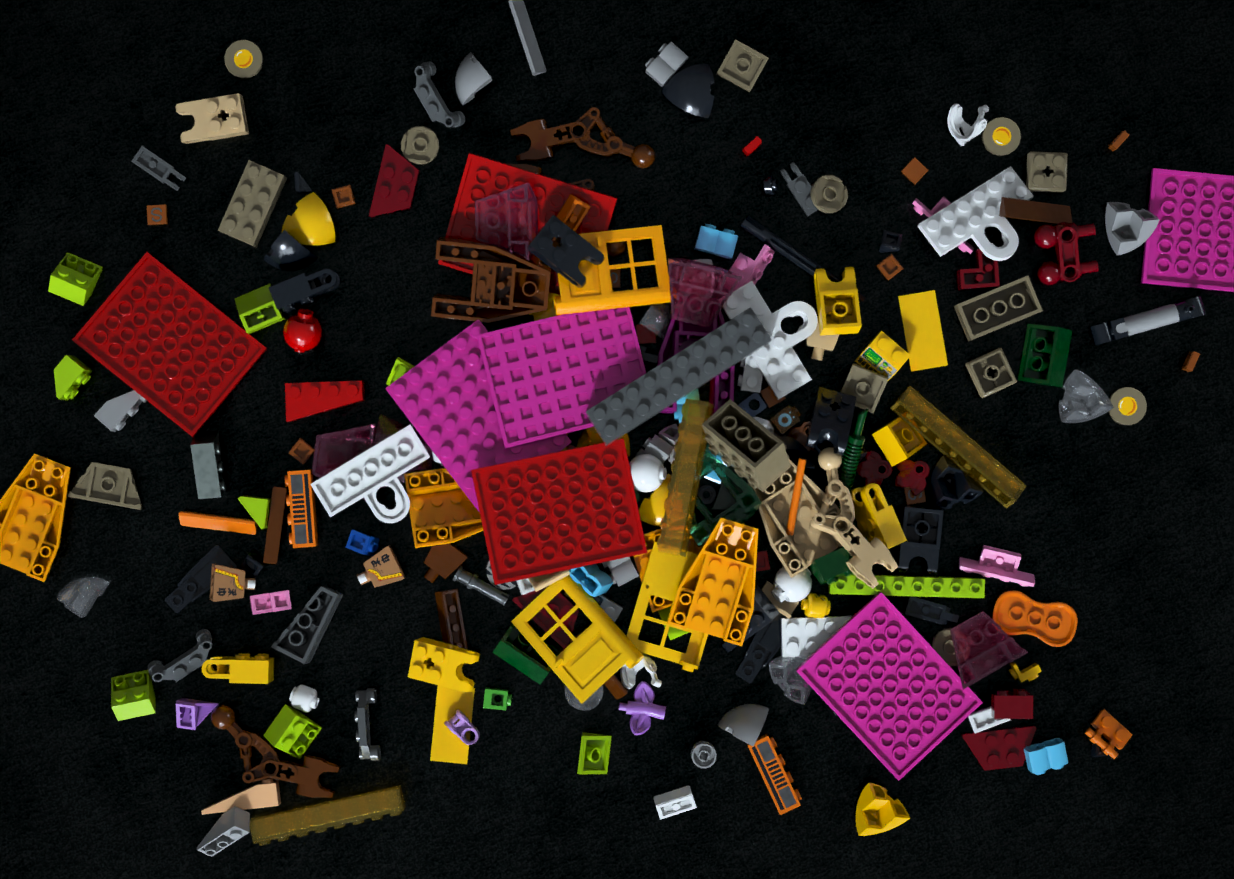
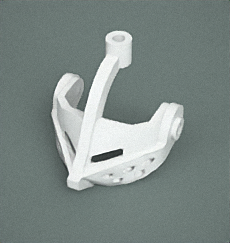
[947,103,989,146]
[620,653,662,689]

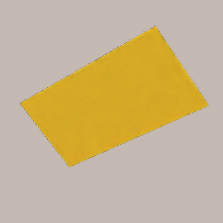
[898,290,948,372]
[430,685,475,764]

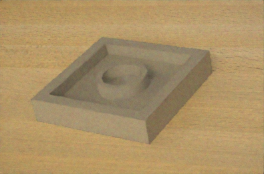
[717,39,769,92]
[840,363,888,413]

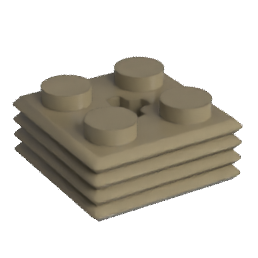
[1026,152,1068,192]
[966,348,1017,398]

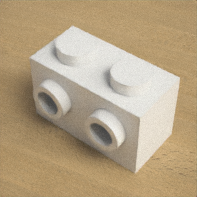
[737,355,763,393]

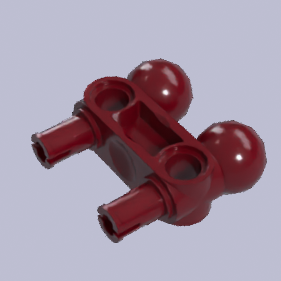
[1034,222,1099,285]

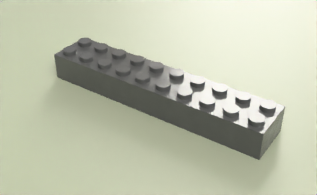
[585,307,772,446]

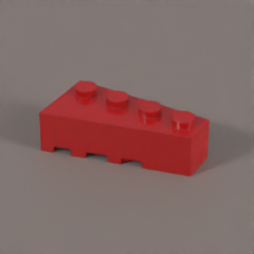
[285,380,365,422]

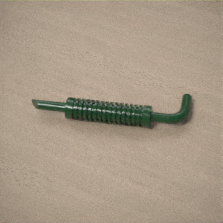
[835,409,868,529]

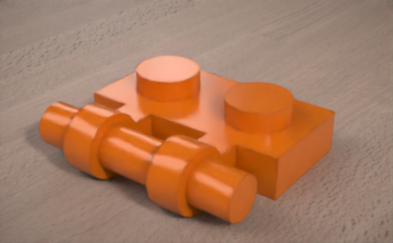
[1085,709,1133,759]

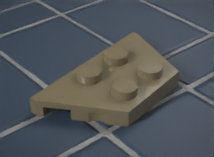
[68,462,142,510]

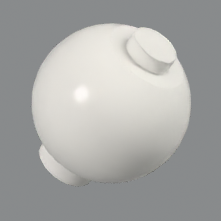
[629,454,667,492]
[771,566,812,603]

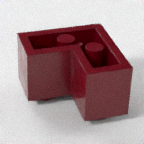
[957,249,1000,290]
[991,688,1033,719]

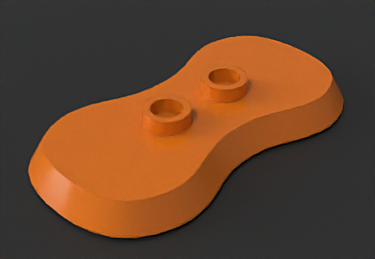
[993,590,1078,647]

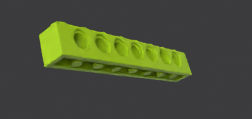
[828,574,985,598]

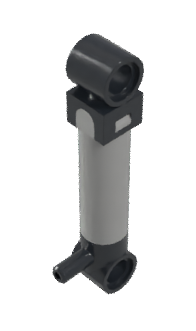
[1090,296,1206,345]

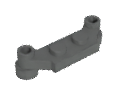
[414,61,465,127]
[148,629,212,682]
[355,688,381,761]

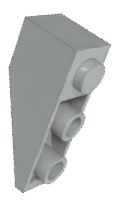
[94,390,147,432]
[197,806,250,857]

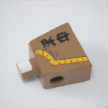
[357,545,406,587]
[209,563,255,602]

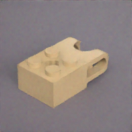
[175,93,249,144]

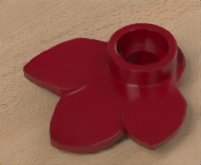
[856,451,893,486]
[895,460,930,496]

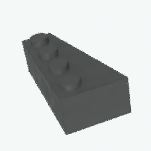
[271,586,343,664]

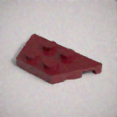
[369,144,420,217]
[512,586,579,649]
[962,725,1036,771]

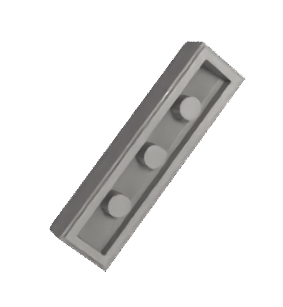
[508,0,546,76]

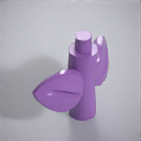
[619,681,666,736]

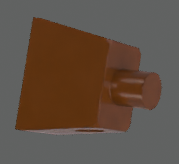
[424,543,469,583]

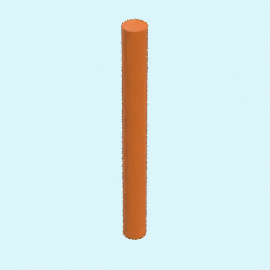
[786,458,806,536]

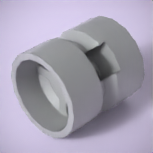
[691,740,717,769]

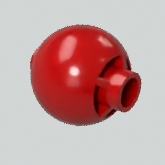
[283,309,322,353]

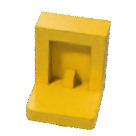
[1009,662,1042,682]

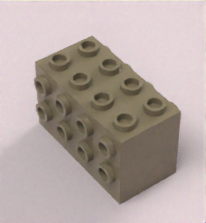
[702,399,791,492]

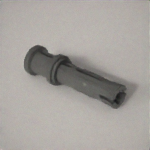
[452,565,510,606]

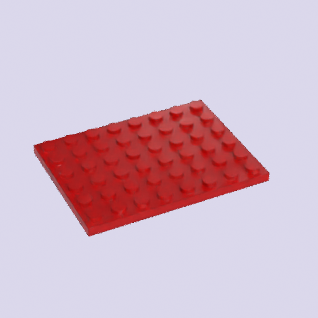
[438,153,617,295]
[72,252,267,437]
[471,438,647,585]

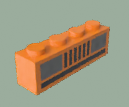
[285,470,318,548]
[747,734,802,815]

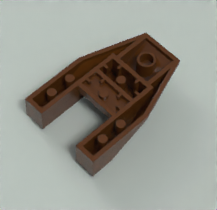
[431,237,551,323]

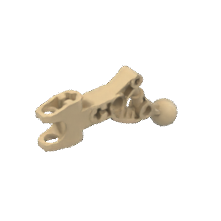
[810,447,898,589]

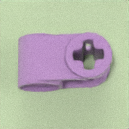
[444,709,480,745]

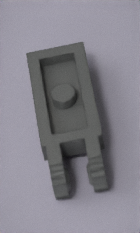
[131,146,186,191]
[780,162,818,217]

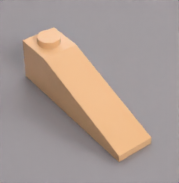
[201,778,281,815]

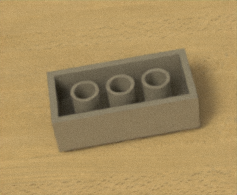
[218,160,287,248]
[954,276,1043,341]

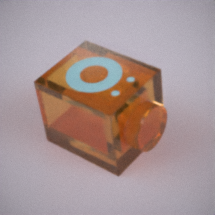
[770,405,801,434]

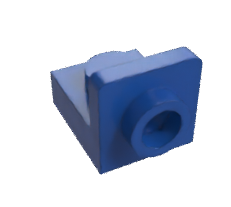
[346,529,379,556]

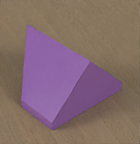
[176,698,219,730]

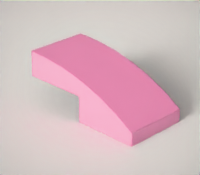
[250,590,292,615]

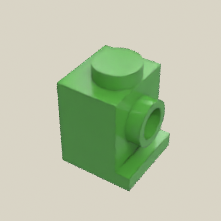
[483,687,512,710]

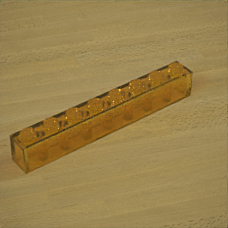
[890,386,1026,508]
[657,399,714,557]
[250,785,405,846]

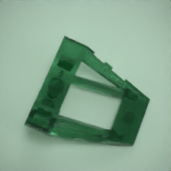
[675,451,762,547]

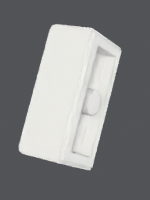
[654,786,697,820]

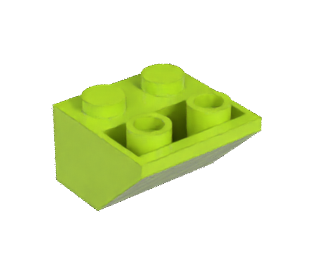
[48,252,103,306]
[235,284,285,334]
[54,355,92,400]
[111,670,156,721]
[263,704,322,759]

